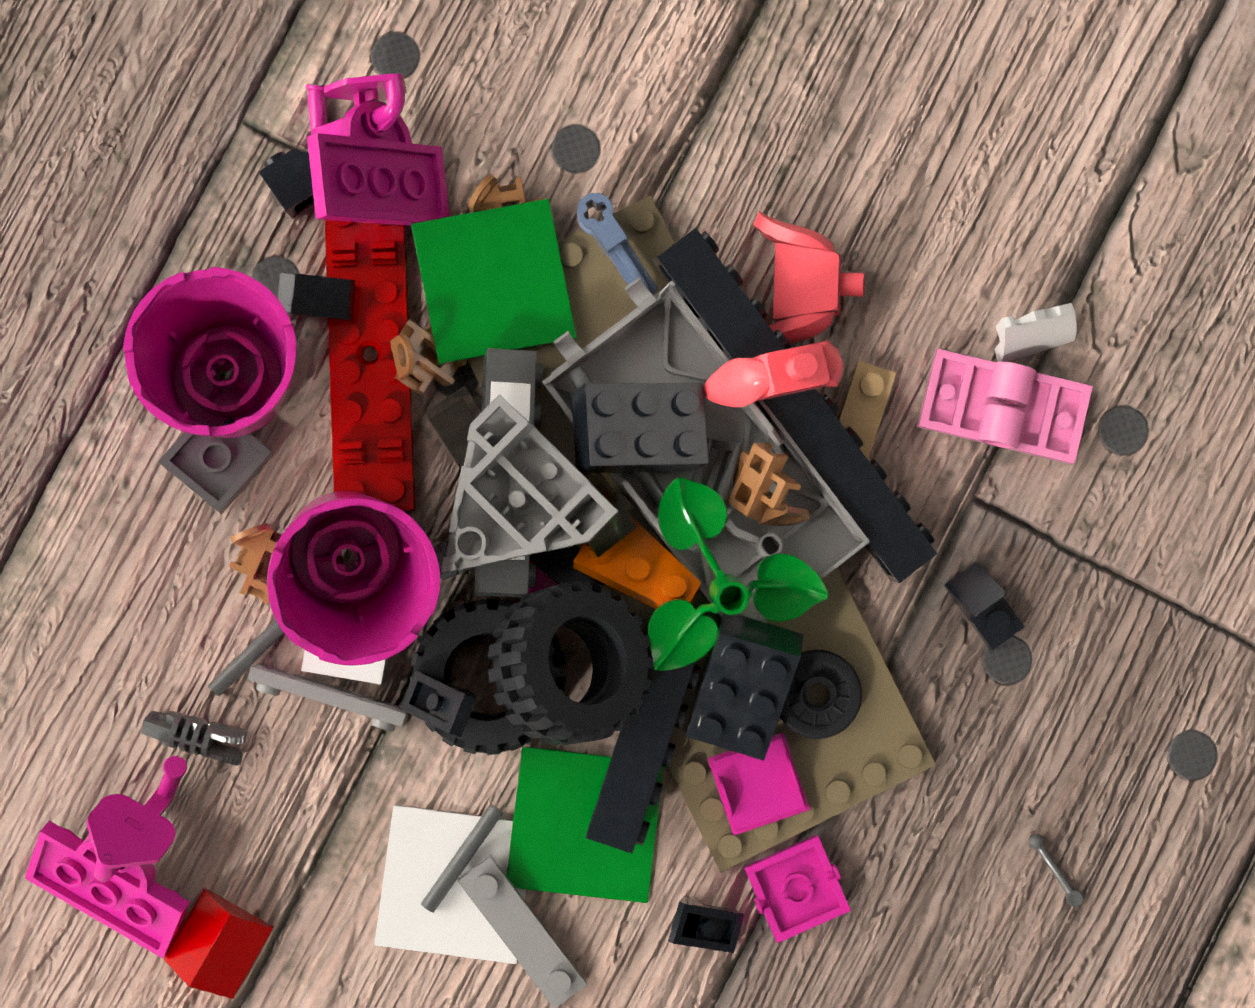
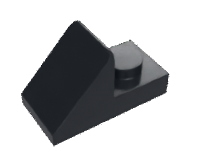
[278,273,355,320]
[943,562,1025,650]
[401,670,476,737]
[668,896,745,953]

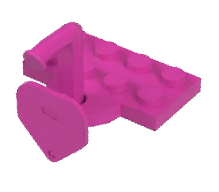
[305,73,450,226]
[25,756,190,958]

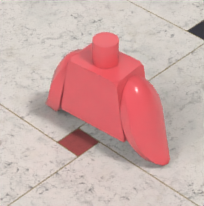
[753,211,865,344]
[703,340,844,407]

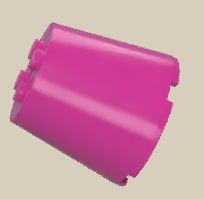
[123,267,297,438]
[267,491,440,666]

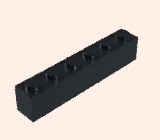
[585,646,701,854]

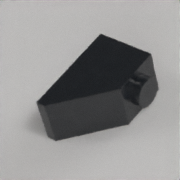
[259,150,314,219]

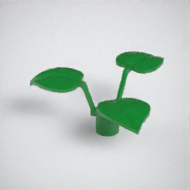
[648,477,828,671]

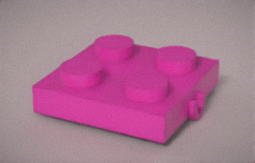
[743,834,851,943]

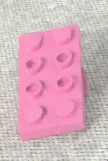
[917,348,1093,465]

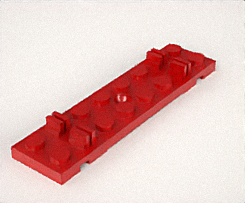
[324,220,416,511]

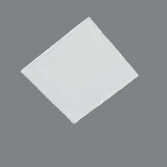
[374,805,526,964]

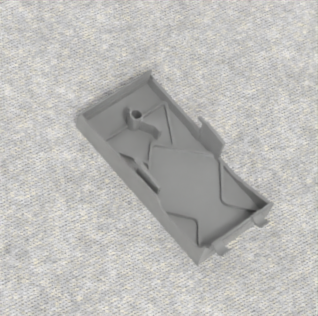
[542,277,870,622]

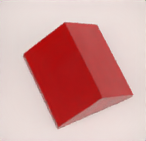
[163,888,274,999]

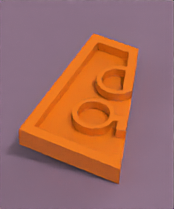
[573,498,701,609]

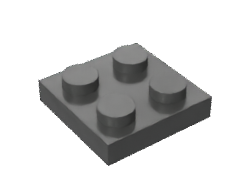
[158,417,274,515]

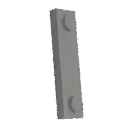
[247,664,410,731]
[458,855,587,1008]

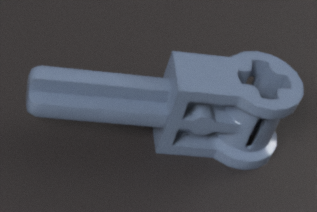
[577,193,658,295]

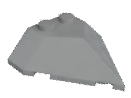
[440,394,619,574]

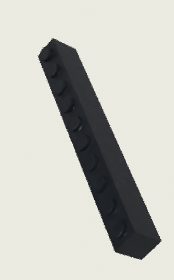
[652,228,937,583]

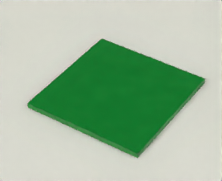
[411,198,577,365]
[506,746,663,903]

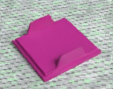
[707,732,810,835]

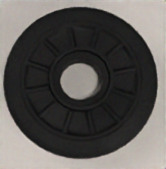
[780,650,862,739]

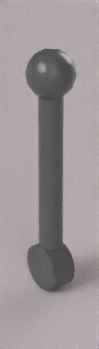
[1029,834,1083,907]

